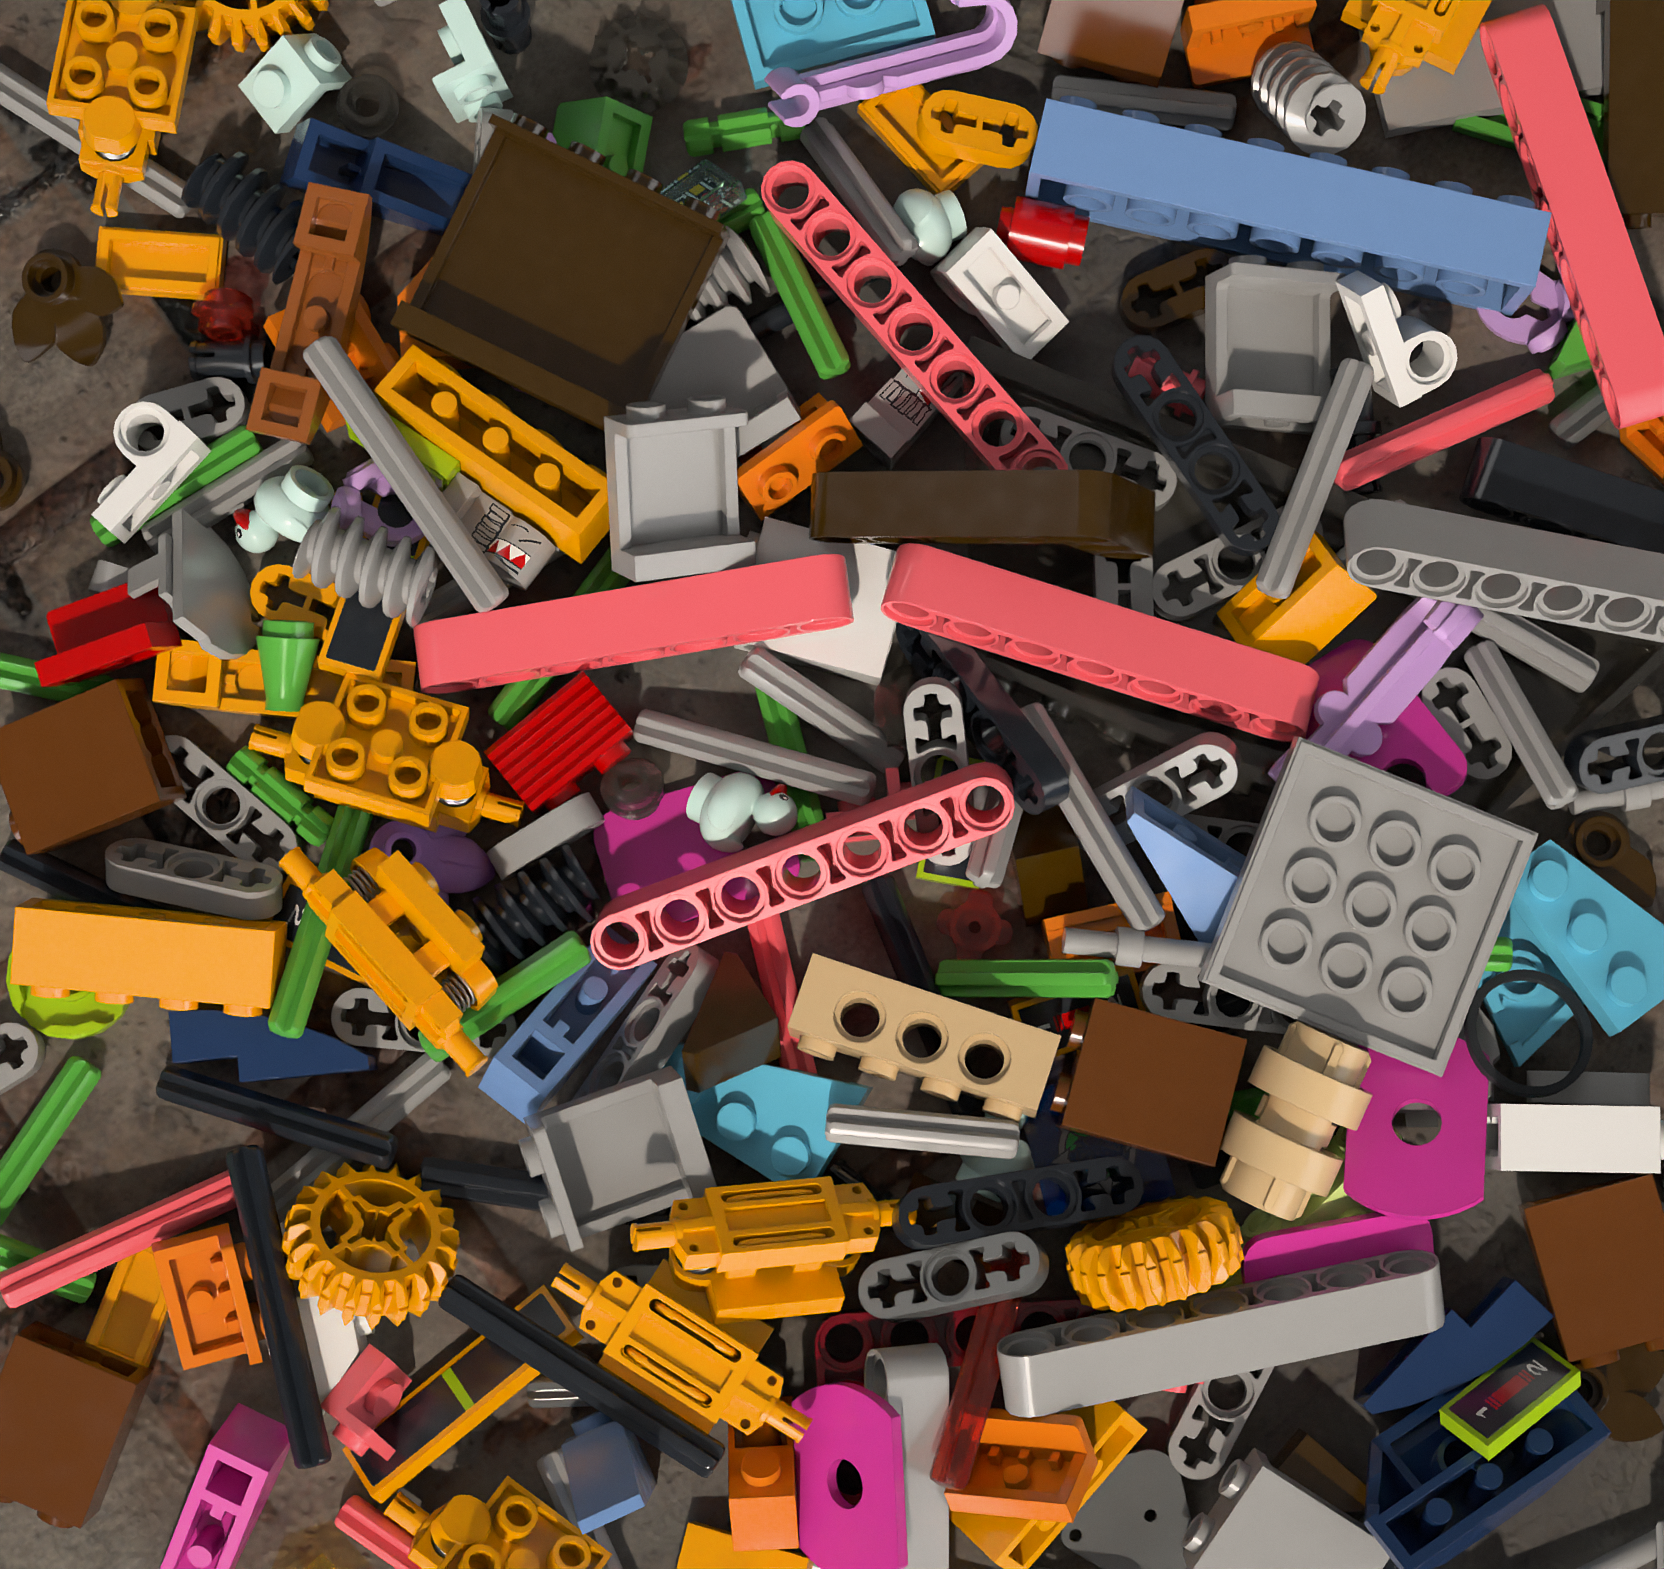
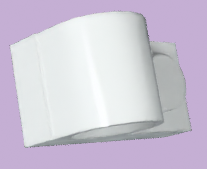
[930,227,1069,365]
[1335,270,1457,408]
[91,401,211,544]

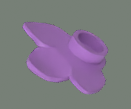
[369,821,495,906]

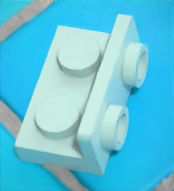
[432,0,513,123]

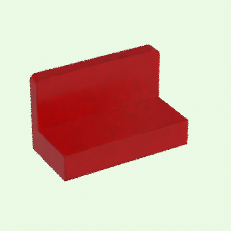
[34,582,183,687]

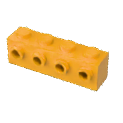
[373,344,610,564]
[10,897,288,1017]

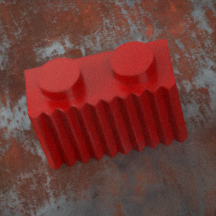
[484,671,634,815]

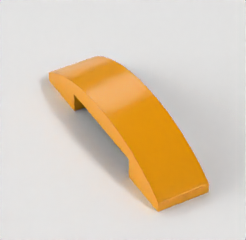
[152,640,416,719]

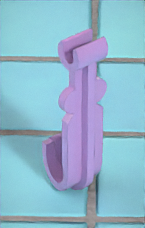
[764,0,1018,127]
[1267,597,1485,782]

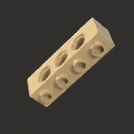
[787,953,1061,1123]

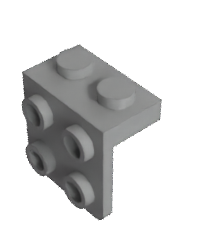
[650,305,801,468]

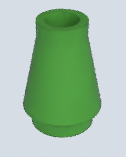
[256,619,320,712]

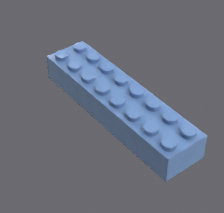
[1025,95,1552,317]

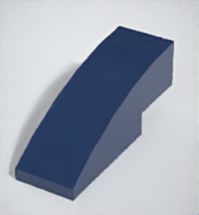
[279,118,472,236]
[168,1010,378,1083]
[1353,1277,1554,1414]

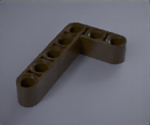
[809,470,1156,559]

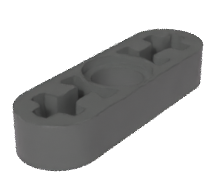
[858,1232,1049,1323]

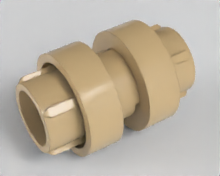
[1220,1020,1373,1221]

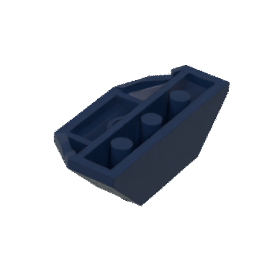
[1364,1373,1612,1569]

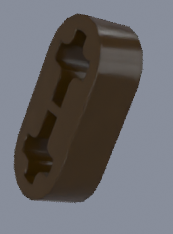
[1119,248,1229,335]

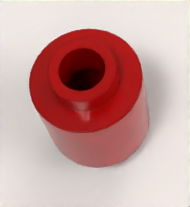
[996,196,1090,270]

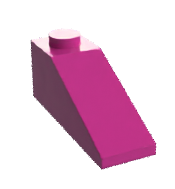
[160,1403,290,1569]

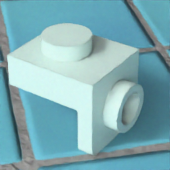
[238,33,352,134]

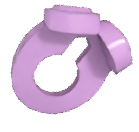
[1476,271,1574,354]
[331,459,425,547]

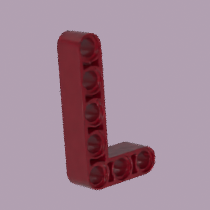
[815,1295,1096,1506]

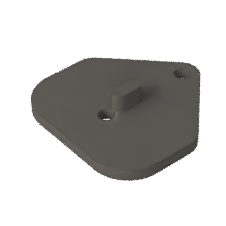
[1060,1448,1192,1569]

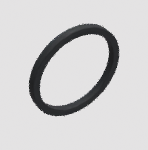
[1464,969,1593,1098]

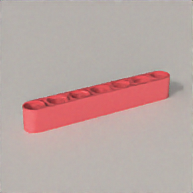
[1479,4,1664,430]
[761,160,1069,470]
[881,543,1320,742]
[413,554,854,694]
[590,762,1015,970]

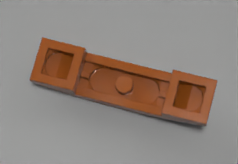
[246,182,373,445]

